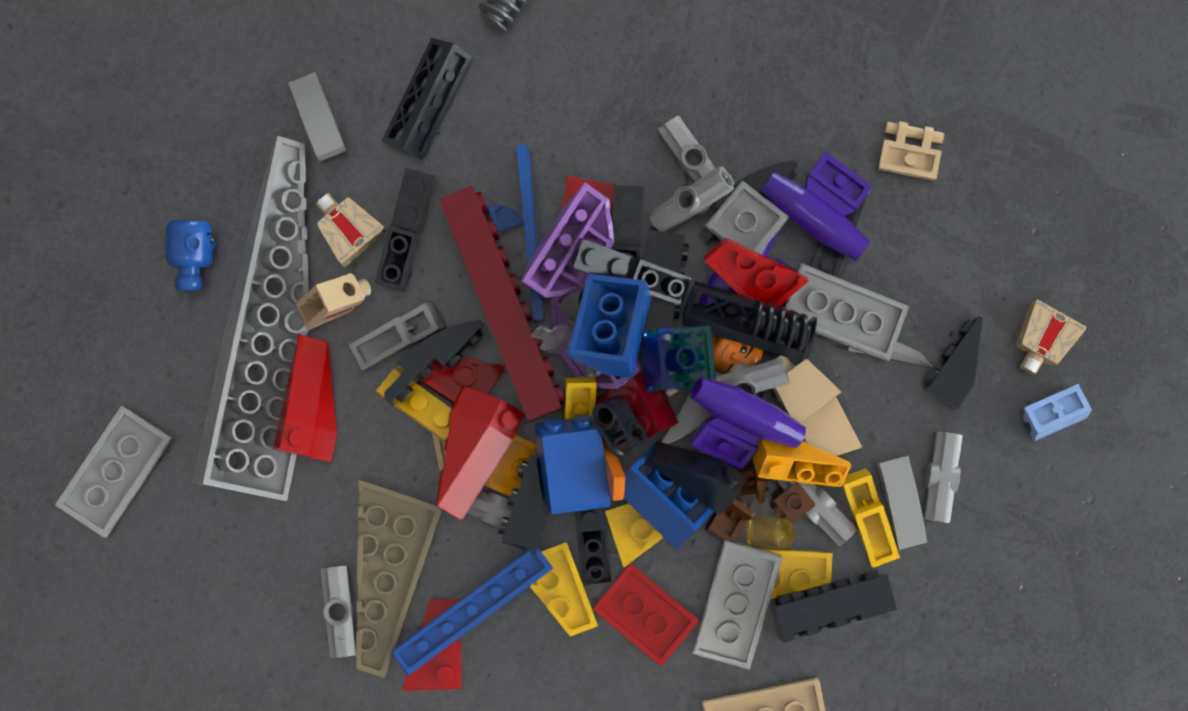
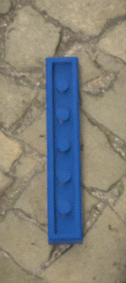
[516,145,545,323]
[391,548,553,676]

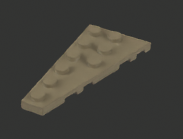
[356,479,442,678]

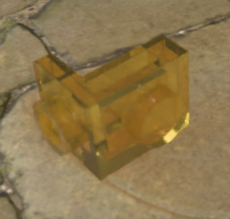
[746,517,795,549]

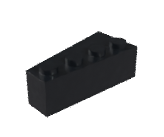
[769,570,897,643]

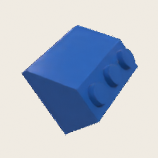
[568,274,651,378]
[623,440,714,549]

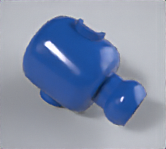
[165,219,217,291]

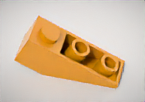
[752,438,851,487]

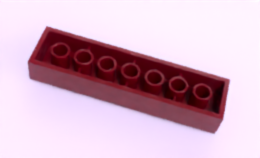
[439,186,565,424]

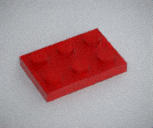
[592,563,699,667]

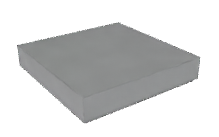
[705,180,789,253]

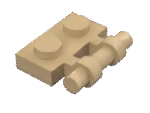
[877,121,944,181]

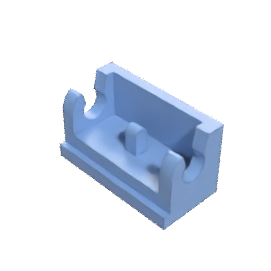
[1023,384,1092,441]

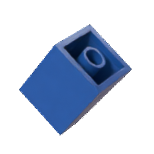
[535,415,610,515]

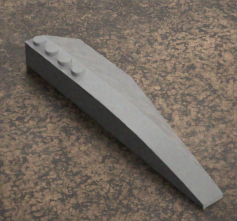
[192,136,310,501]

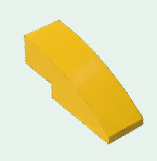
[841,468,900,568]

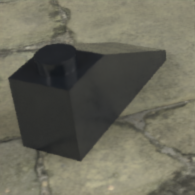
[647,442,747,515]

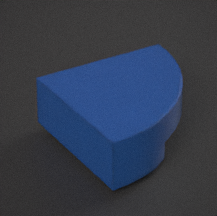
[487,205,524,235]

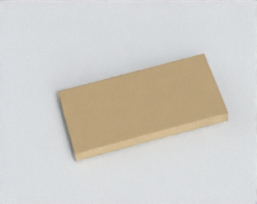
[702,677,826,711]

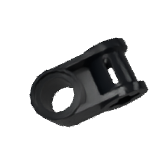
[592,396,647,458]

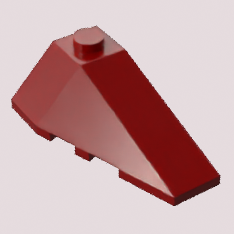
[273,334,337,463]
[435,387,525,520]

